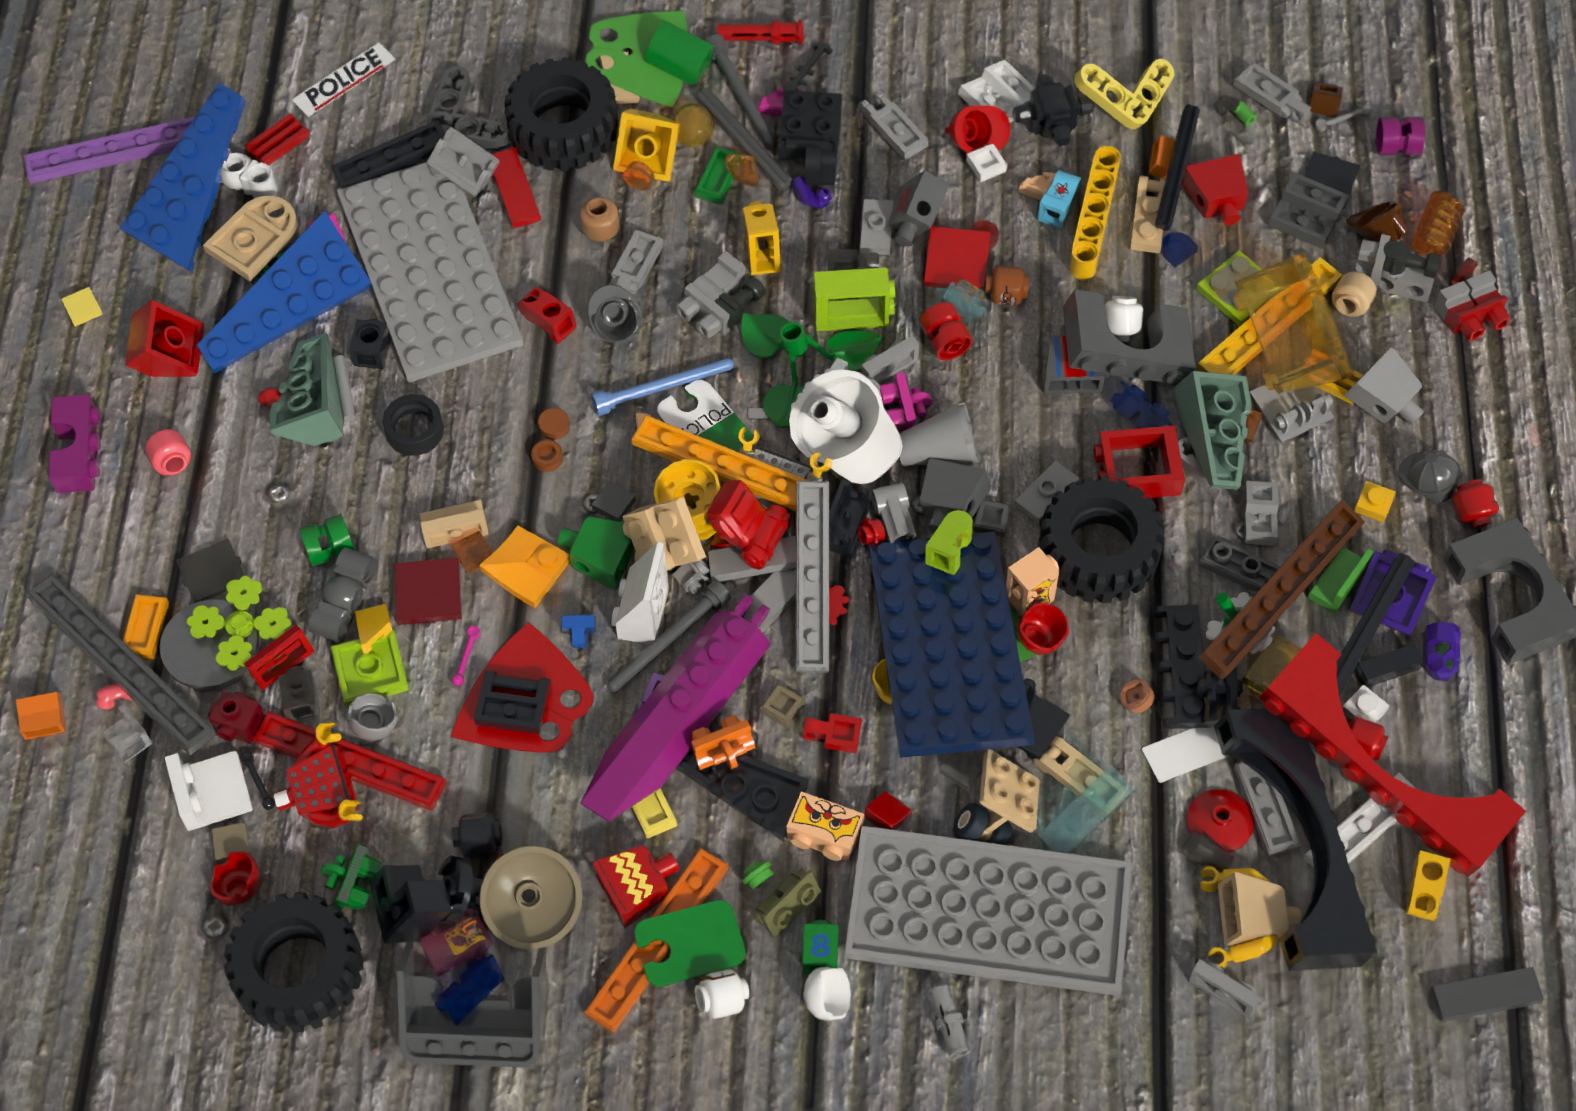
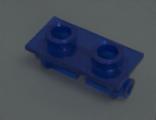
[1110,381,1173,428]
[435,954,505,1025]

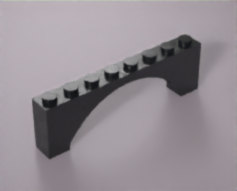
[1214,709,1377,971]

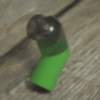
[1213,95,1257,126]

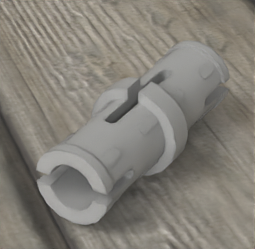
[929,985,971,1059]

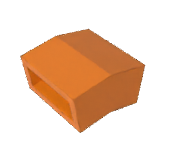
[1149,135,1175,179]
[16,692,66,740]

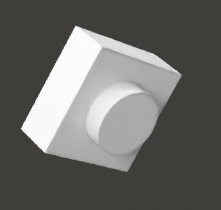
[967,143,1007,182]
[1342,685,1390,722]

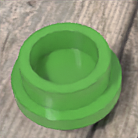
[742,859,774,890]

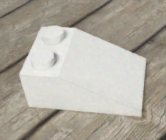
[611,542,669,644]

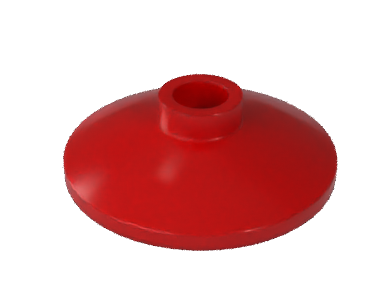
[1186,789,1254,853]

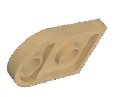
[203,196,298,281]

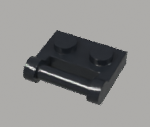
[474,670,551,734]

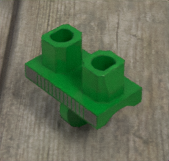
[320,844,381,911]

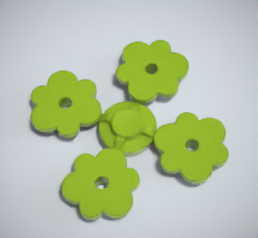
[187,576,292,671]

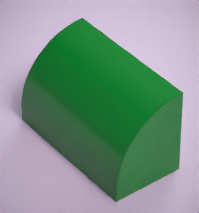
[644,20,714,86]

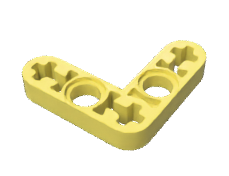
[1074,59,1174,129]

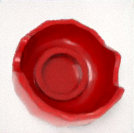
[1016,603,1069,655]
[210,851,262,906]

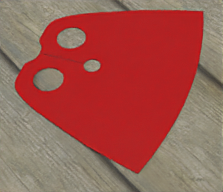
[451,622,594,753]

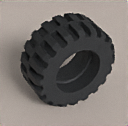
[504,58,618,171]
[1039,476,1165,603]
[224,892,364,1033]

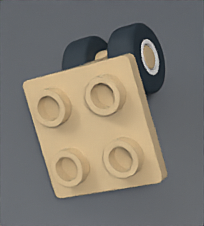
[953,749,1040,845]

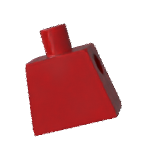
[1182,154,1248,226]

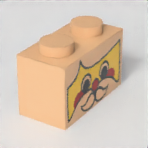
[1006,547,1059,616]
[786,791,864,862]

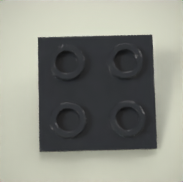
[1018,678,1070,760]

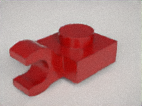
[802,713,862,754]

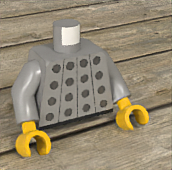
[739,427,832,513]

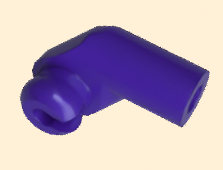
[792,176,832,209]

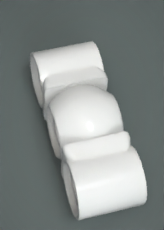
[220,148,278,199]

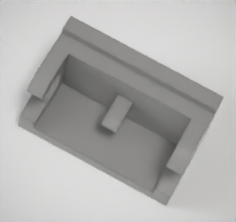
[427,127,500,196]

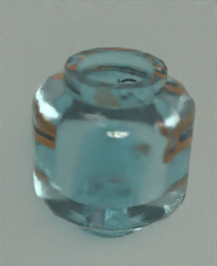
[940,279,987,324]

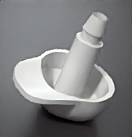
[789,369,903,485]

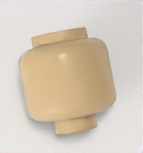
[1332,271,1377,317]

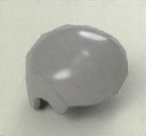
[347,693,398,741]

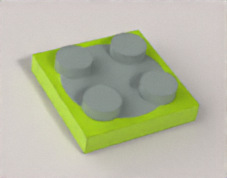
[1196,250,1283,327]

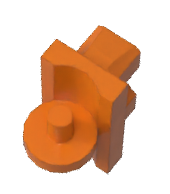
[691,715,755,770]

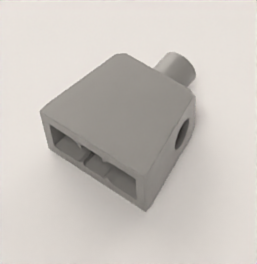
[1345,347,1424,425]

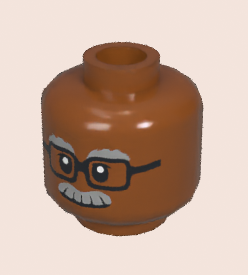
[985,265,1029,306]

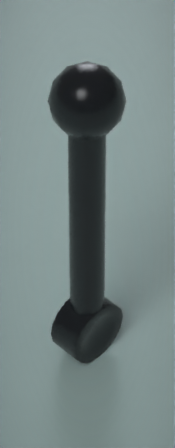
[240,751,275,810]

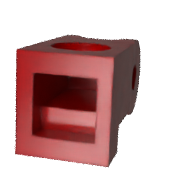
[517,287,577,344]

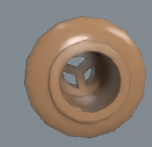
[580,197,619,242]

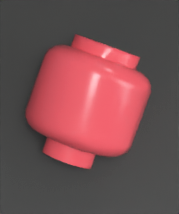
[145,429,191,476]

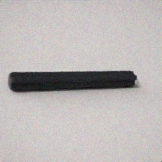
[1155,104,1200,231]
[1337,553,1415,696]

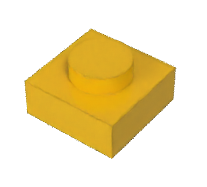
[1354,481,1396,523]

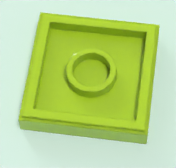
[331,630,409,707]

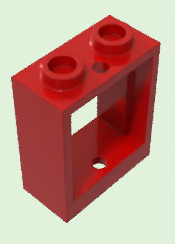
[1093,425,1185,498]

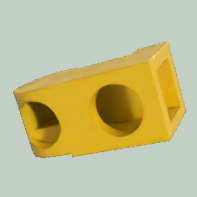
[1406,850,1451,922]

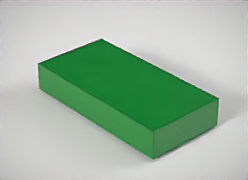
[695,146,743,205]

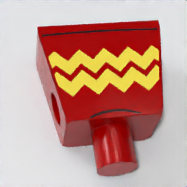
[593,846,680,928]

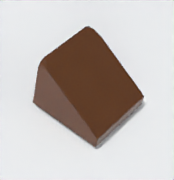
[1309,82,1343,117]

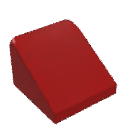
[865,791,912,830]

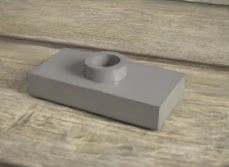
[860,199,894,255]
[1014,460,1080,525]

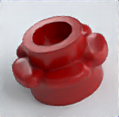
[857,518,885,547]

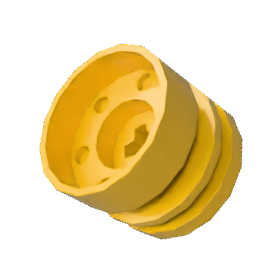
[653,459,721,541]

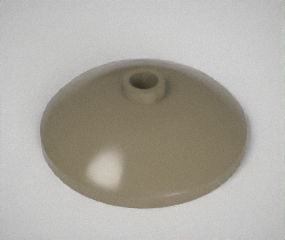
[479,846,583,950]

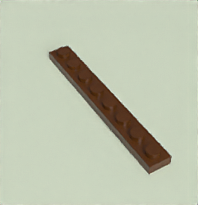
[1198,500,1365,680]

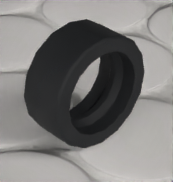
[382,394,444,456]

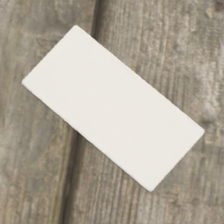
[1142,726,1230,783]

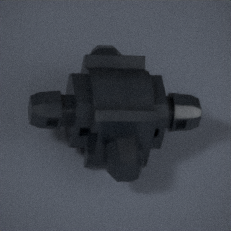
[1012,74,1095,146]

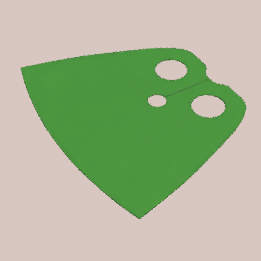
[586,11,688,108]

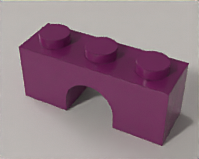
[49,394,101,493]

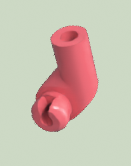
[96,683,133,710]

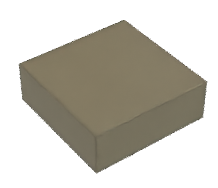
[760,683,806,729]
[212,822,251,864]

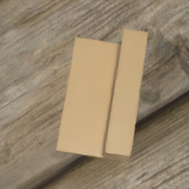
[419,500,489,548]

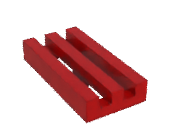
[245,113,310,165]
[244,625,315,691]

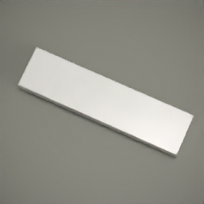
[1304,773,1415,868]

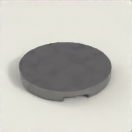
[160,600,259,692]

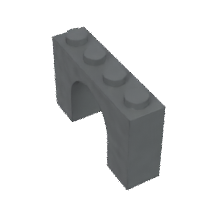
[1063,289,1196,385]
[1443,518,1576,665]

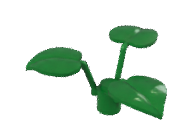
[741,313,881,428]

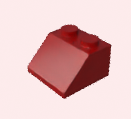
[125,300,204,377]

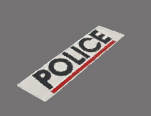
[292,43,396,117]

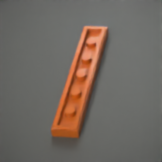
[584,848,729,1034]

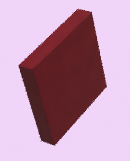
[395,558,462,625]

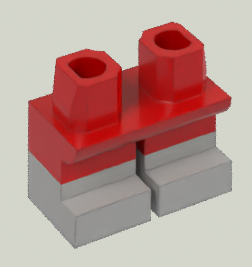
[1434,270,1510,341]

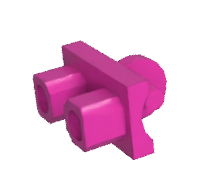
[880,372,933,430]

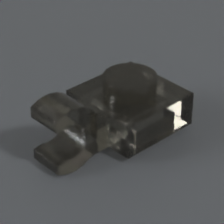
[828,249,879,271]

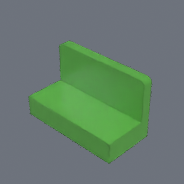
[1308,547,1374,615]

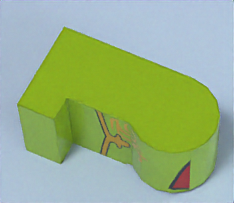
[925,510,973,575]

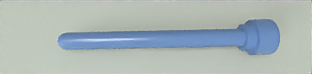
[591,358,734,417]

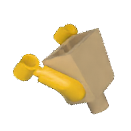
[1200,866,1301,970]

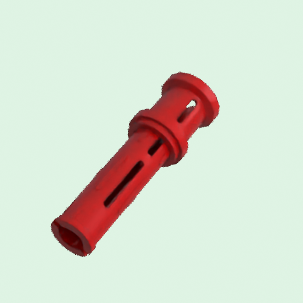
[717,19,804,45]

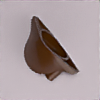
[1346,200,1408,243]

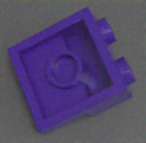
[1349,550,1437,637]

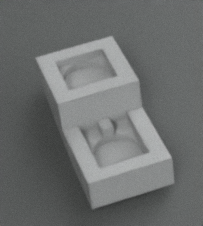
[1244,481,1279,546]

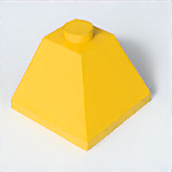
[613,109,680,182]

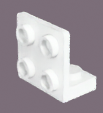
[165,751,253,831]

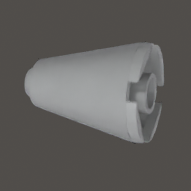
[897,402,979,466]

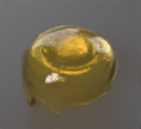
[671,103,714,147]

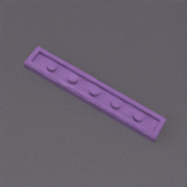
[24,116,196,184]

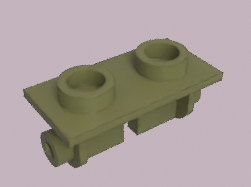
[753,869,821,938]

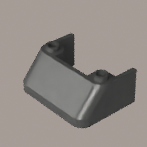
[397,942,547,1068]

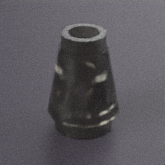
[1181,829,1234,873]

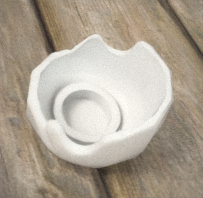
[804,967,851,1020]

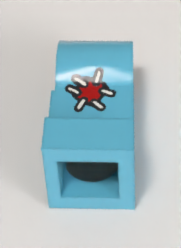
[1038,170,1082,229]

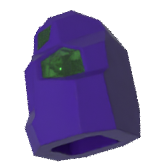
[1423,622,1461,681]

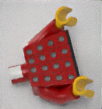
[274,722,363,828]

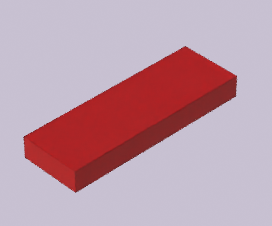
[492,147,541,229]

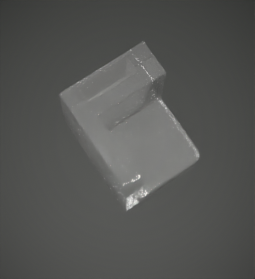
[103,704,152,763]

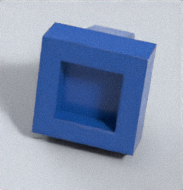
[561,615,597,648]

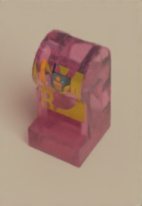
[420,916,492,977]

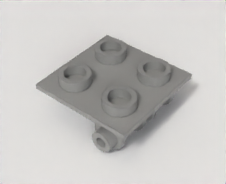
[1249,367,1334,443]

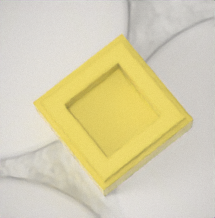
[61,287,103,326]

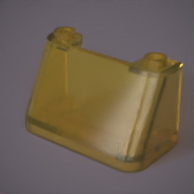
[1234,252,1355,394]

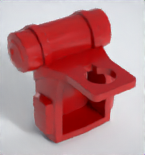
[706,480,792,570]

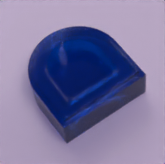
[1161,232,1198,268]

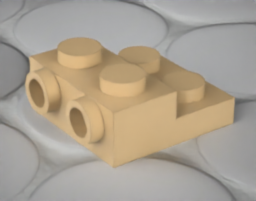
[623,497,706,571]

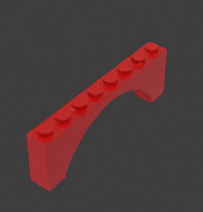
[1259,633,1526,877]

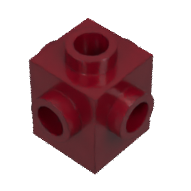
[208,691,265,744]

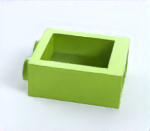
[814,267,895,332]

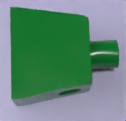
[558,517,635,590]

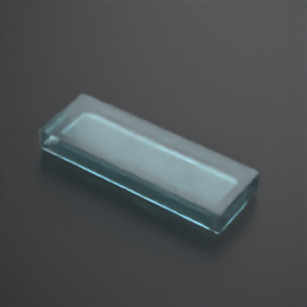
[1038,765,1136,854]

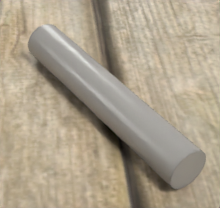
[333,355,356,422]

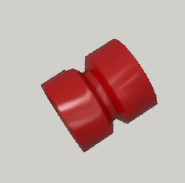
[919,302,973,361]

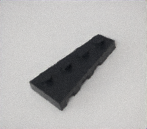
[676,747,809,842]

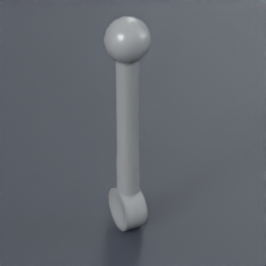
[1315,104,1372,132]

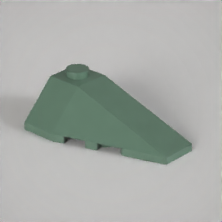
[270,333,344,446]
[1174,371,1252,490]

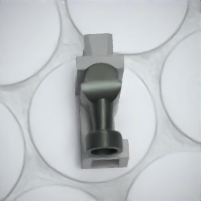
[1355,234,1441,303]
[676,251,766,339]

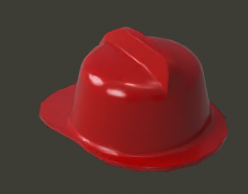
[945,106,1011,153]

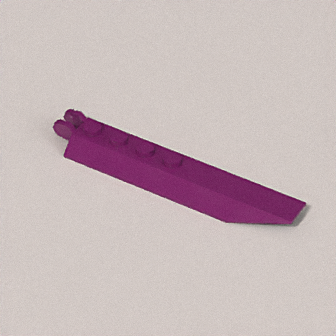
[580,594,771,822]

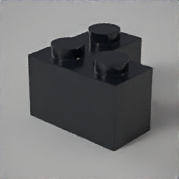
[369,865,451,943]

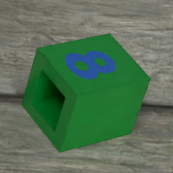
[803,920,838,975]

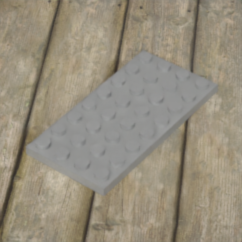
[337,162,524,383]
[844,826,1132,996]

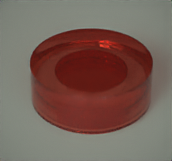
[970,220,999,250]
[1452,257,1478,284]

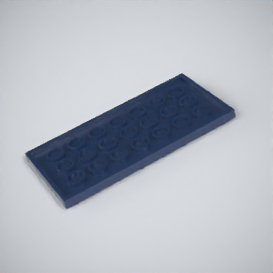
[869,532,1034,758]

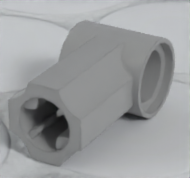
[871,483,916,543]

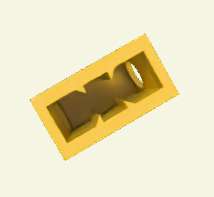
[743,201,781,276]

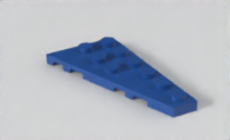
[120,83,246,273]
[197,211,372,374]

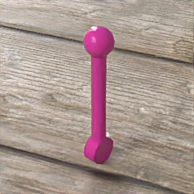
[451,626,480,686]

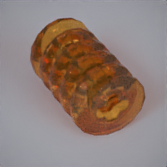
[1411,191,1465,256]

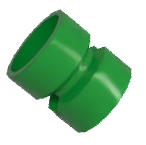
[299,514,354,567]

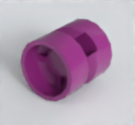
[1375,117,1425,156]

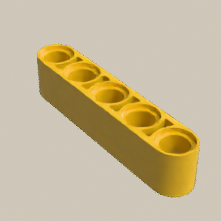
[1069,146,1121,280]

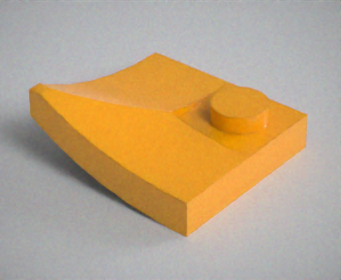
[479,526,571,608]

